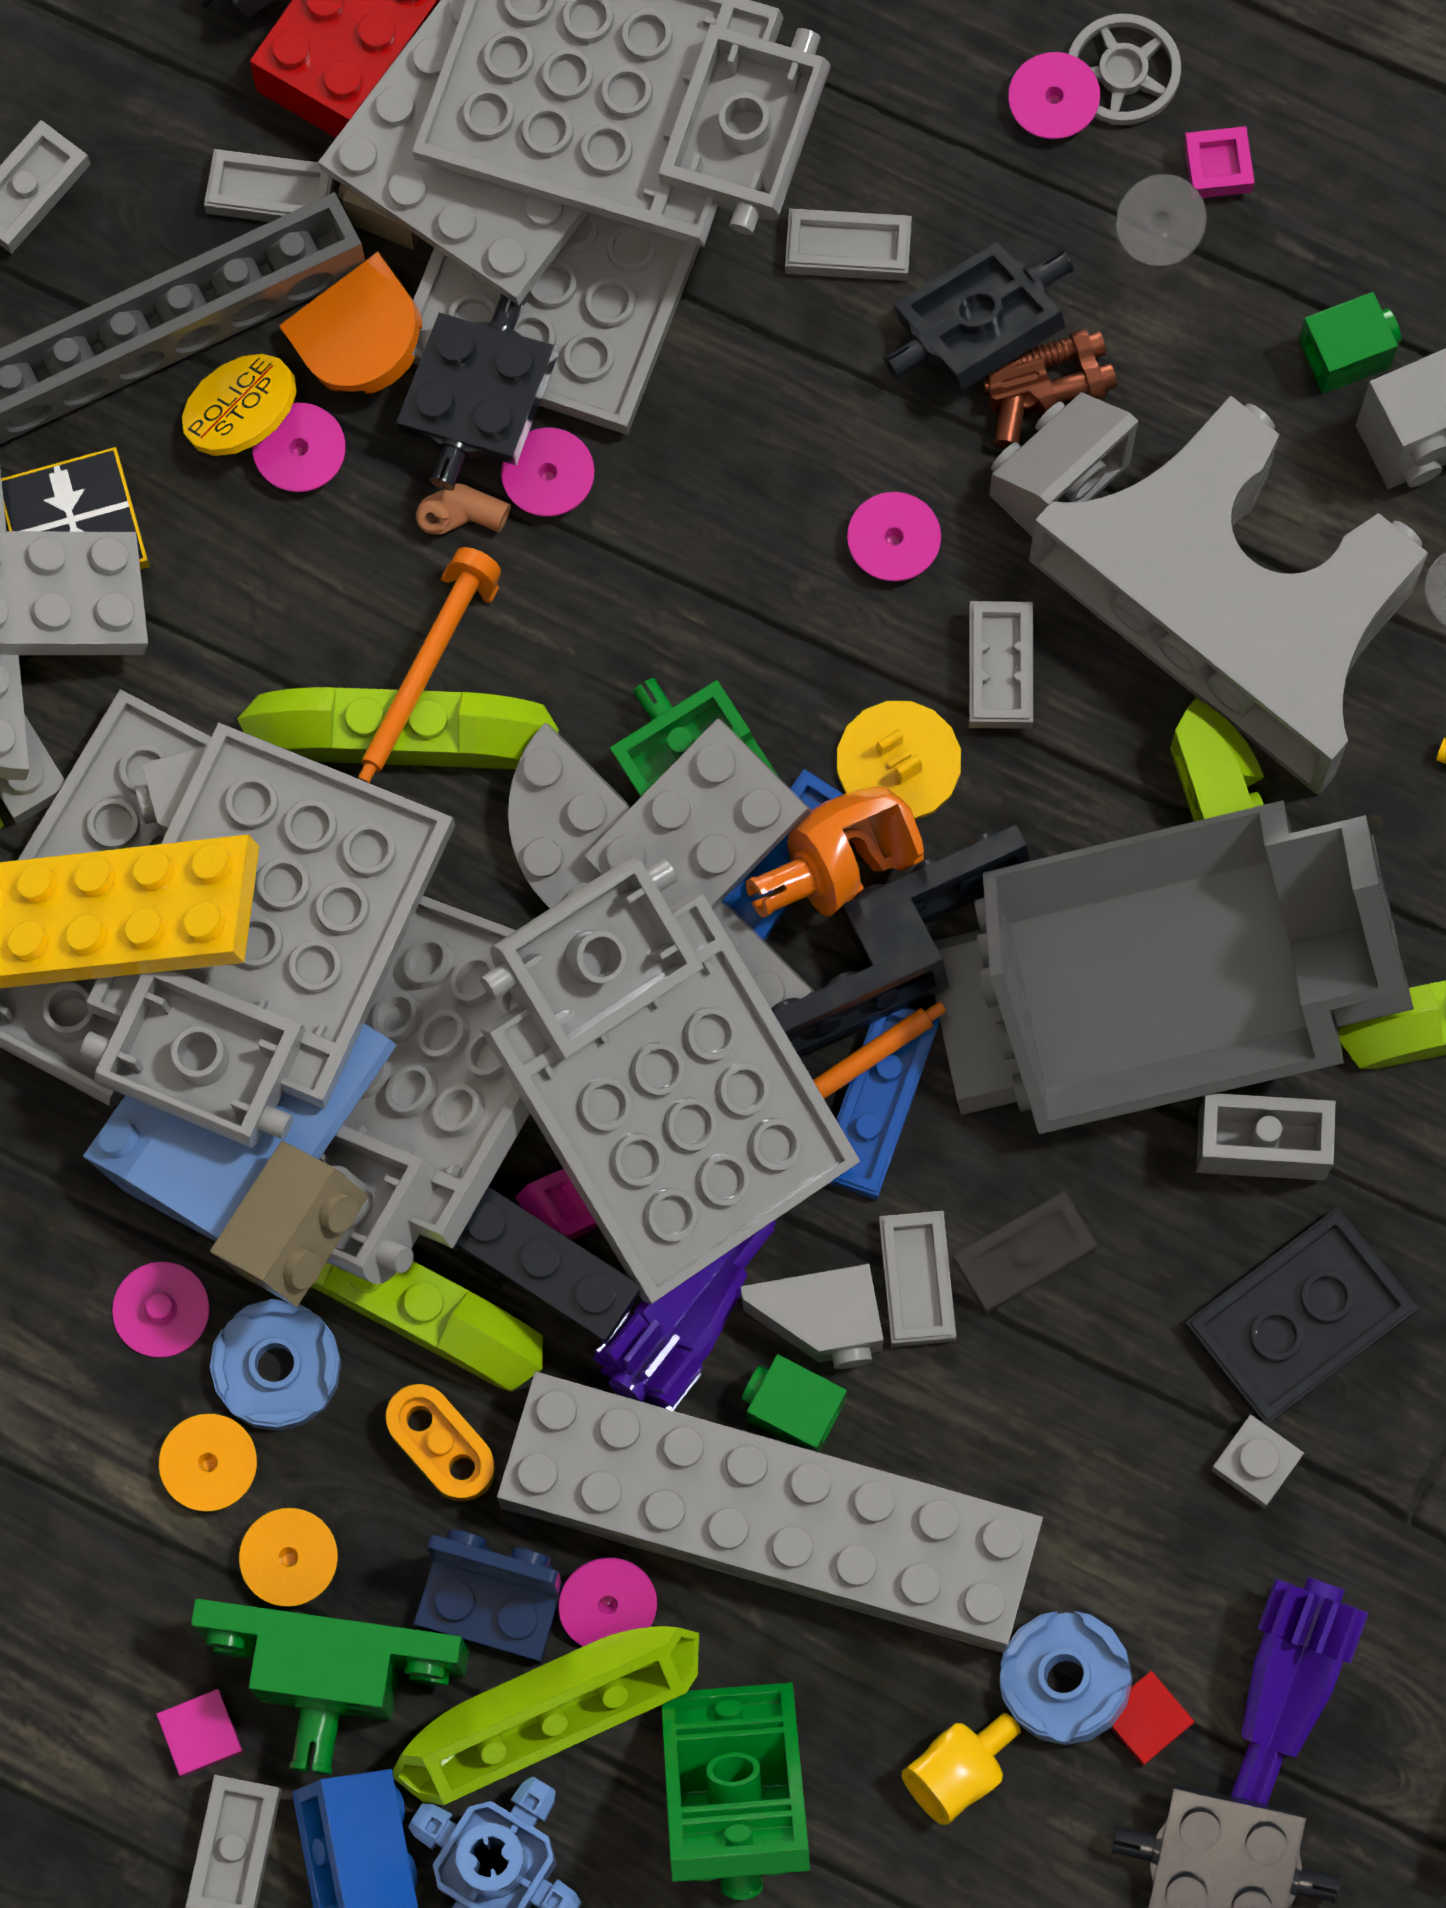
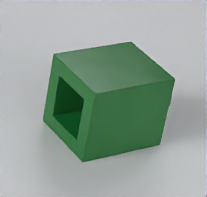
[1298,292,1401,394]
[741,1354,847,1453]

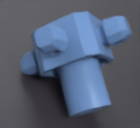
[408,1776,582,1908]

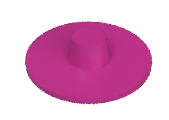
[1008,52,1100,139]
[252,403,346,492]
[501,428,594,517]
[847,492,941,582]
[112,1262,210,1358]
[558,1558,657,1646]

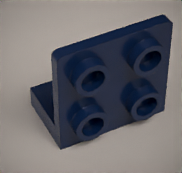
[414,1529,563,1664]

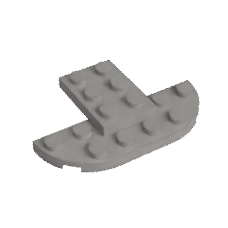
[0,469,148,780]
[508,719,815,1008]

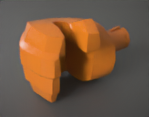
[746,786,924,918]

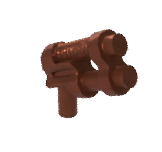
[985,328,1117,449]

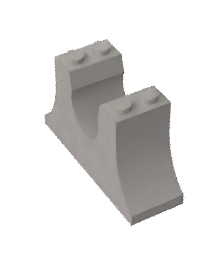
[1029,396,1428,795]

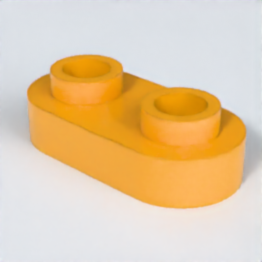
[386,1384,495,1502]

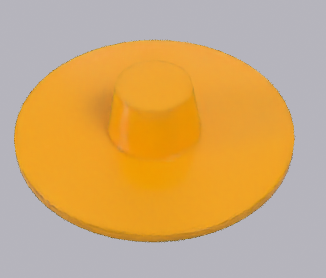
[159,1414,257,1512]
[239,1508,338,1607]

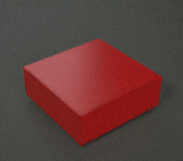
[1111,1671,1195,1766]

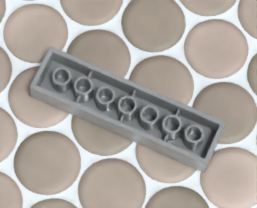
[497,1371,1043,1653]

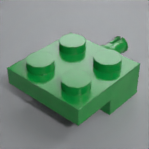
[610,678,778,798]

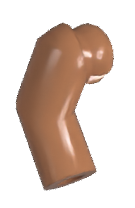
[416,484,511,535]

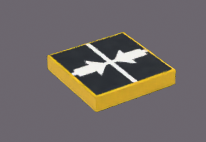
[1,447,150,570]

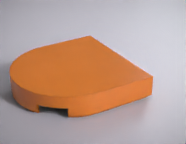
[279,252,423,394]

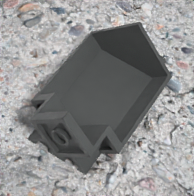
[933,800,1414,1134]

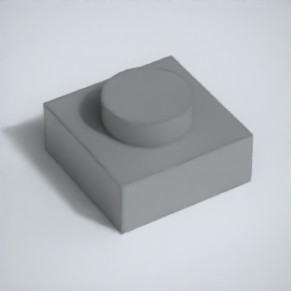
[1211,1414,1304,1509]

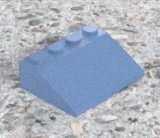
[83,1023,397,1241]

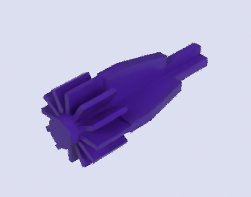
[593,1221,776,1411]
[1231,1576,1369,1804]

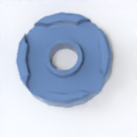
[210,1299,341,1431]
[1000,1611,1133,1745]

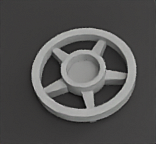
[1069,14,1181,125]

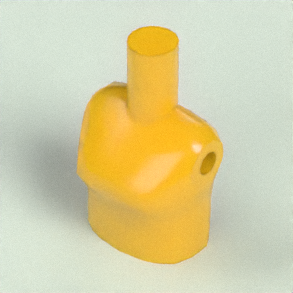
[902,1713,1021,1825]

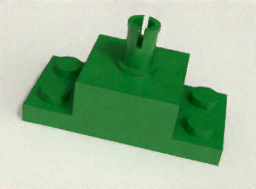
[191,1599,469,1775]
[662,1682,810,1900]

